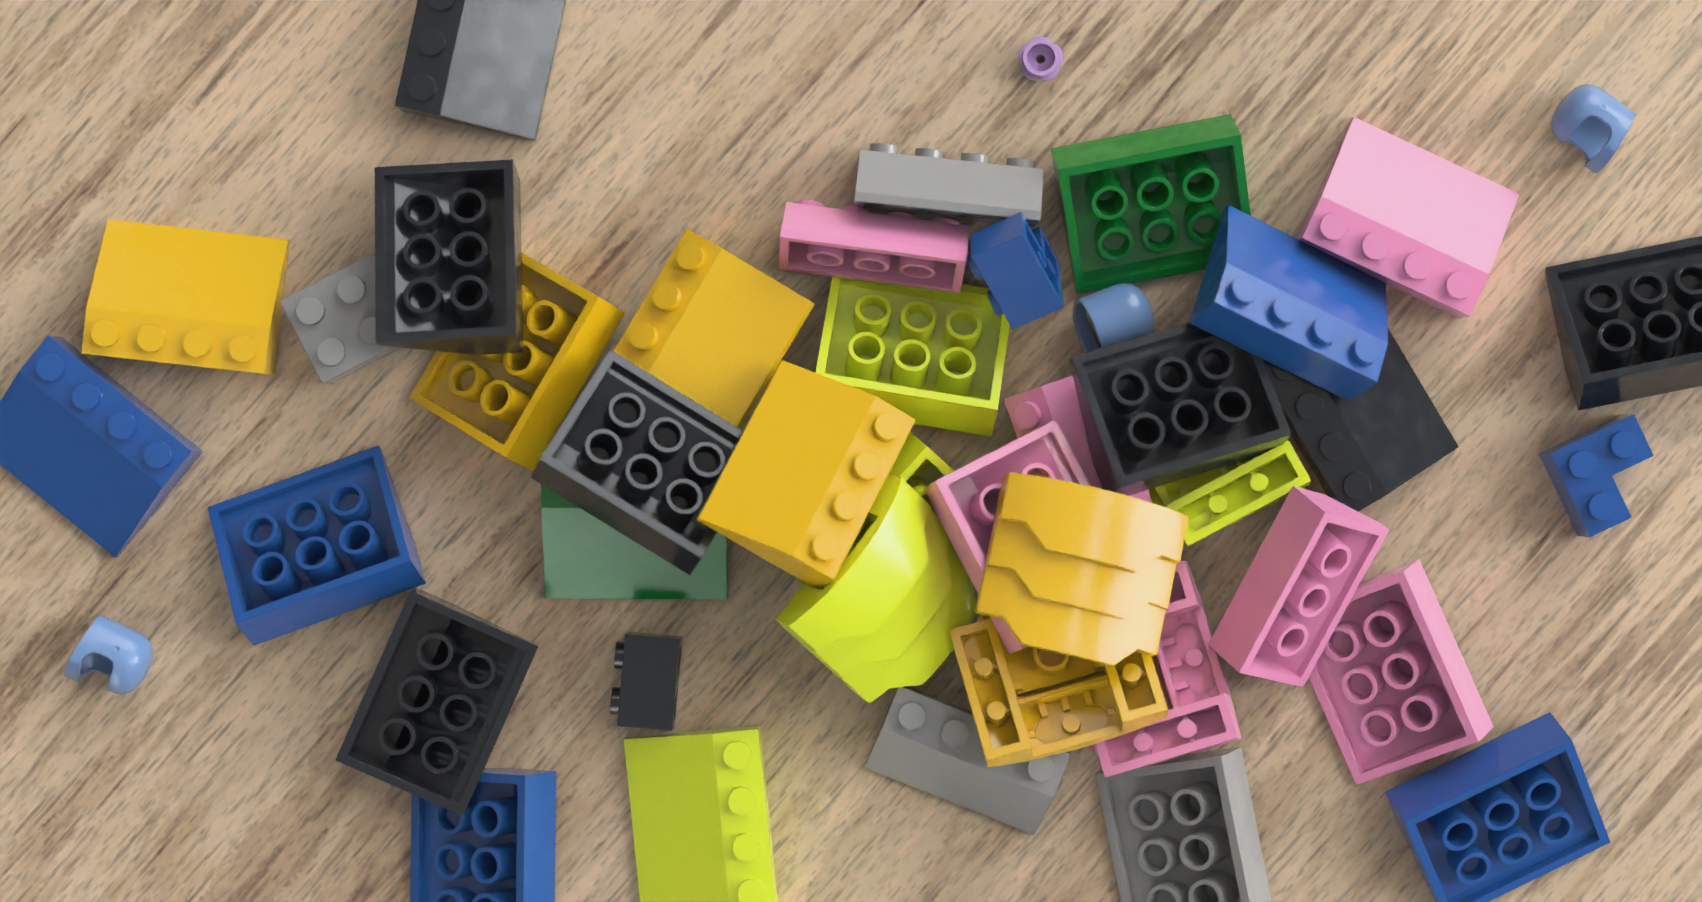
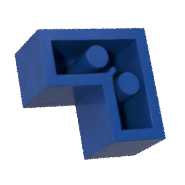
[967,212,1063,329]
[1539,414,1654,537]

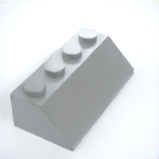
[854,143,1044,227]
[865,686,1071,835]

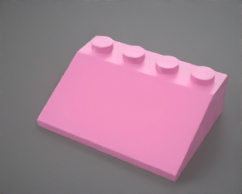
[1296,117,1519,318]
[924,420,1091,654]
[1309,559,1493,785]

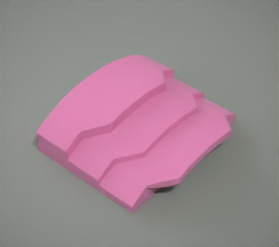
[1086,560,1241,778]

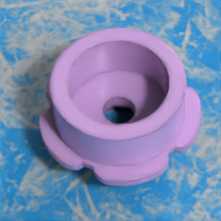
[1018,36,1063,81]

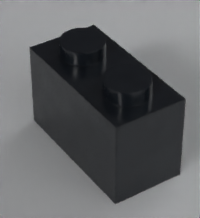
[610,632,683,731]

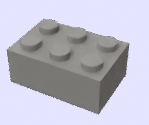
[280,252,402,384]

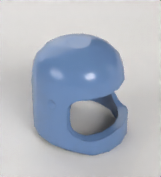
[1551,84,1636,173]
[1072,283,1154,353]
[64,615,153,694]

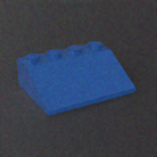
[1189,205,1388,402]
[0,335,203,558]
[208,446,426,646]
[1385,712,1610,902]
[410,768,556,902]

